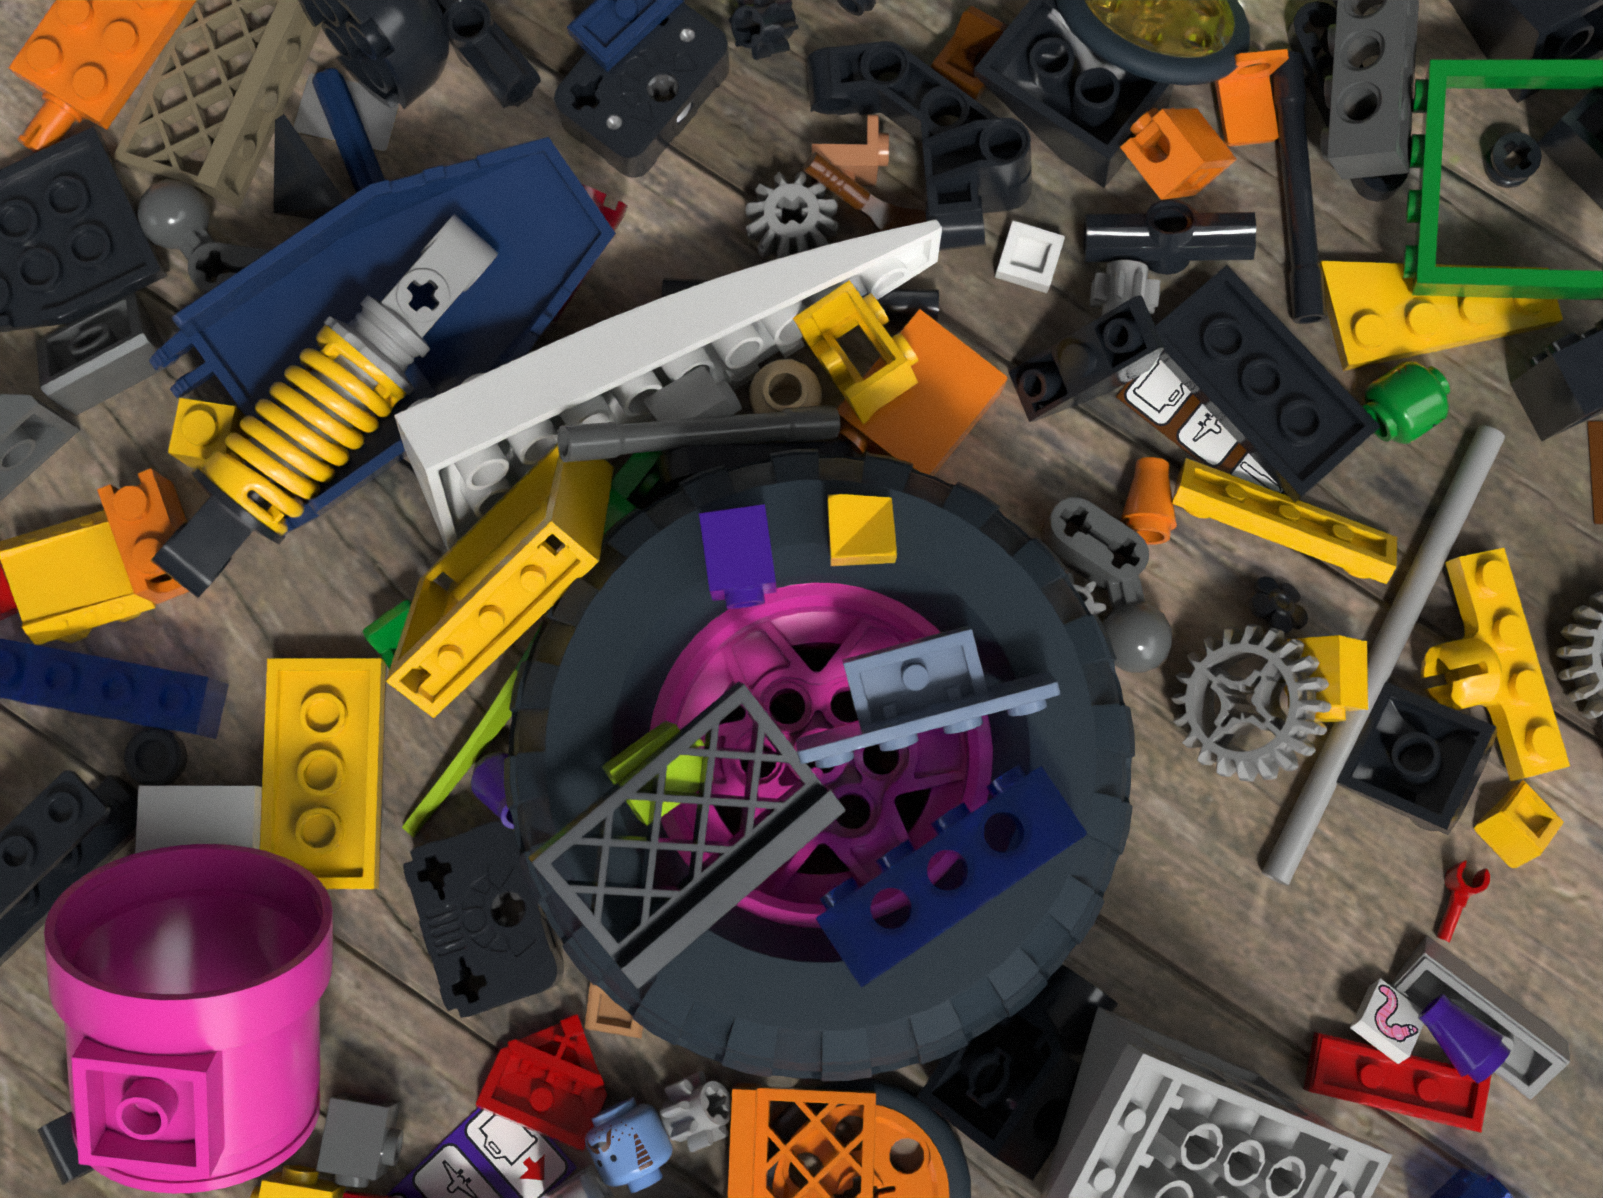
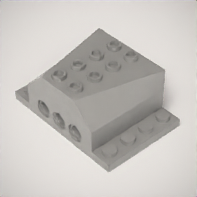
[1040,1007,1393,1198]

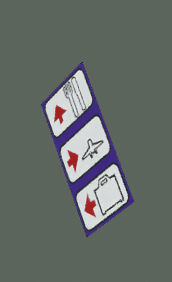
[386,1108,577,1198]

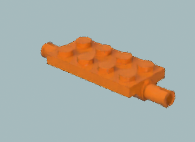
[8,0,197,153]

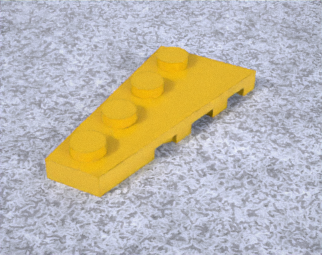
[1319,261,1563,371]

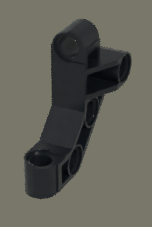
[807,41,1032,251]

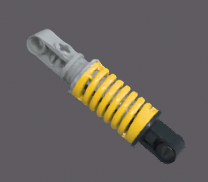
[150,214,499,598]

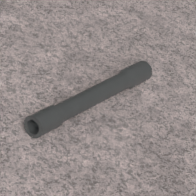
[557,405,840,462]

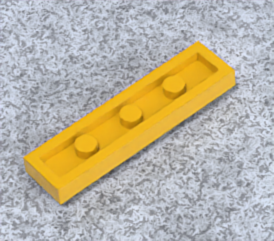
[1172,458,1397,584]

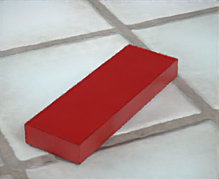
[1303,1032,1492,1133]

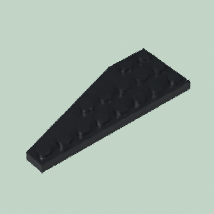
[0,126,168,333]

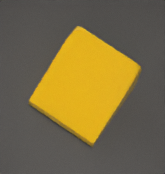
[1474,780,1564,868]

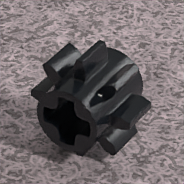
[729,0,799,60]

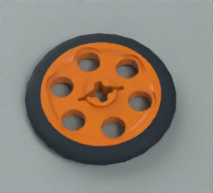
[767,1079,971,1198]

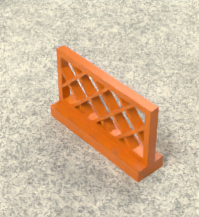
[728,1083,876,1198]

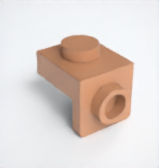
[811,114,889,191]

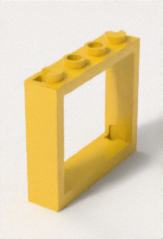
[386,443,614,718]

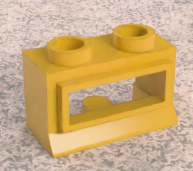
[793,280,918,424]

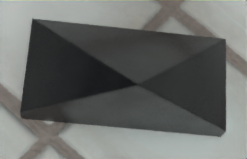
[273,114,345,220]

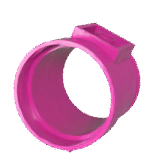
[44,844,333,1194]

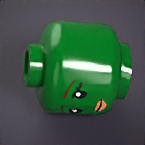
[1362,361,1450,444]

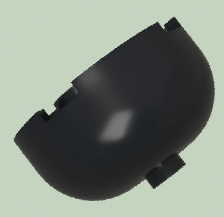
[298,0,449,109]

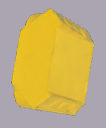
[0,510,156,646]

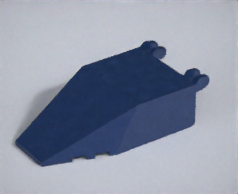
[149,137,616,535]

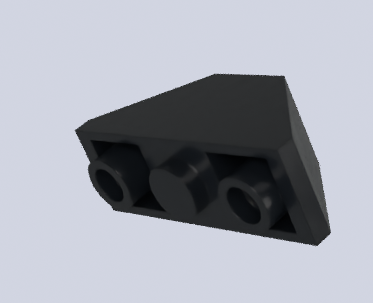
[1009,295,1164,422]

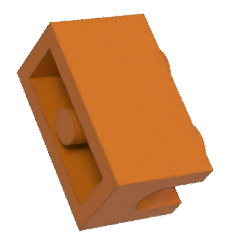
[1120,107,1237,200]
[97,468,189,604]

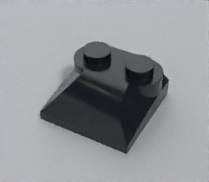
[1337,682,1497,835]

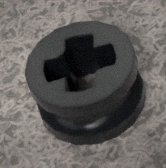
[1483,132,1542,188]

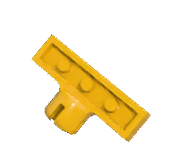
[1421,548,1570,781]

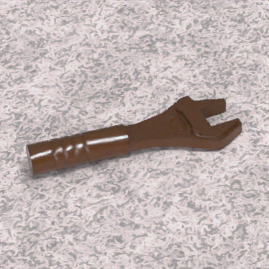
[803,152,927,232]

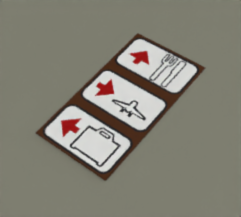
[1116,357,1287,495]

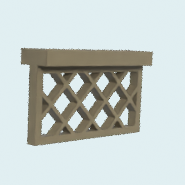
[113,0,323,210]

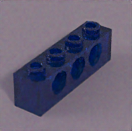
[0,638,229,740]
[815,764,1088,988]

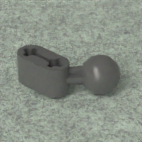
[138,179,271,295]
[1041,497,1172,673]

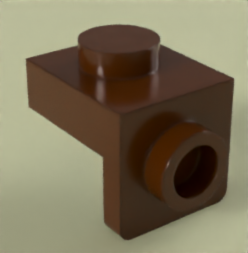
[931,5,1008,101]

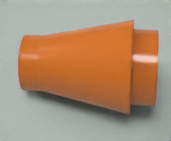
[1120,457,1177,545]

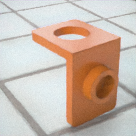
[1215,49,1289,147]

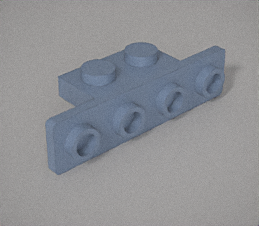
[796,625,1061,768]

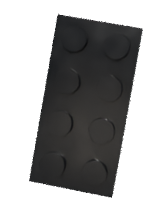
[1155,265,1381,503]

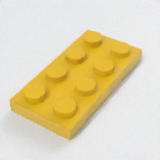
[259,658,386,889]

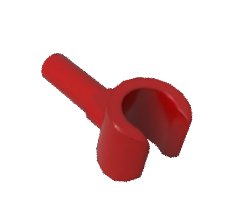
[1436,860,1490,943]

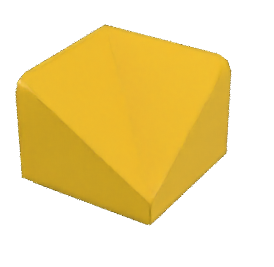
[827,494,897,566]

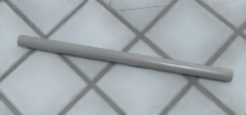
[1262,425,1505,886]

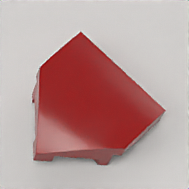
[475,1014,607,1153]

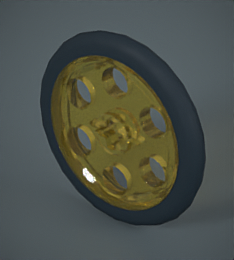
[1056,0,1250,86]

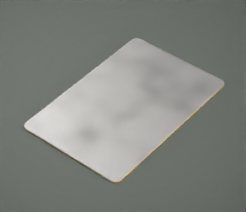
[294,73,400,151]

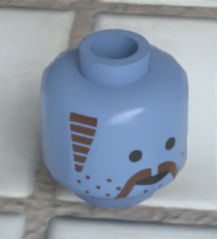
[585,1097,673,1193]

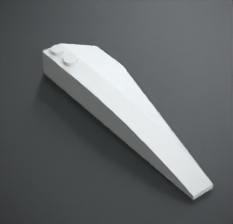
[394,220,942,550]

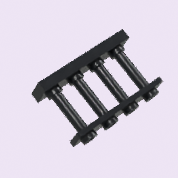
[0,770,138,966]

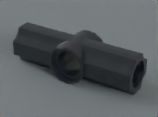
[436,0,541,108]
[1083,199,1257,275]

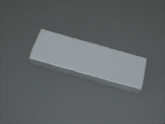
[1390,936,1570,1100]

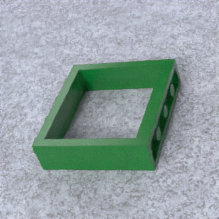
[1403,59,1603,300]

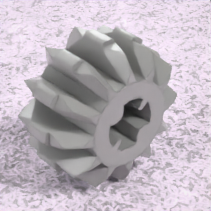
[746,171,838,259]

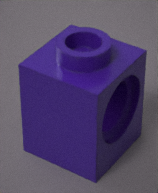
[699,504,777,609]

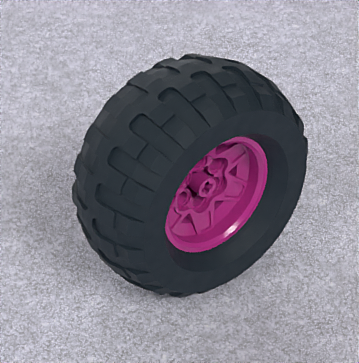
[504,449,1135,1081]

